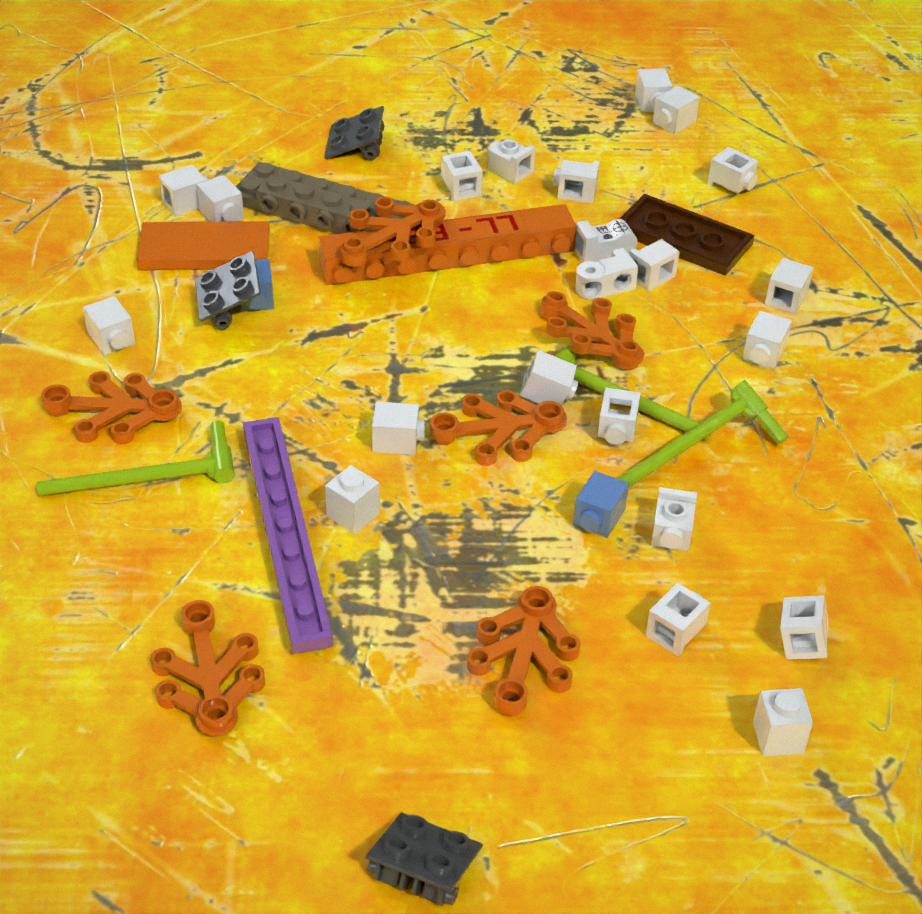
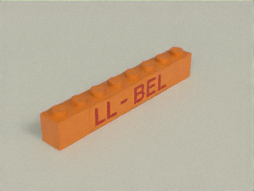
[318,204,577,285]

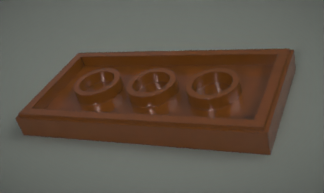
[620,194,755,276]

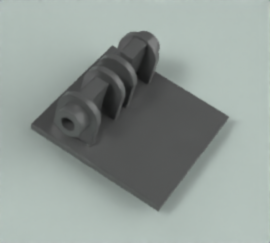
[324,106,385,160]
[195,251,261,329]
[365,812,483,906]

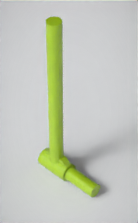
[555,345,711,441]
[617,380,789,488]
[37,421,235,496]

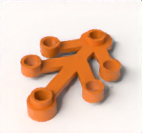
[341,196,446,267]
[540,291,645,370]
[41,371,182,445]
[430,390,567,466]
[467,586,580,717]
[150,600,265,736]

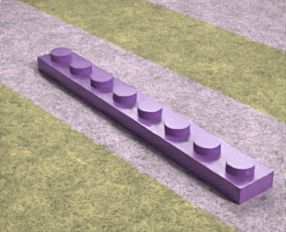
[243,417,333,654]

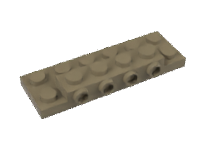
[236,161,416,234]

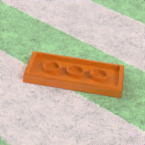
[137,221,270,270]

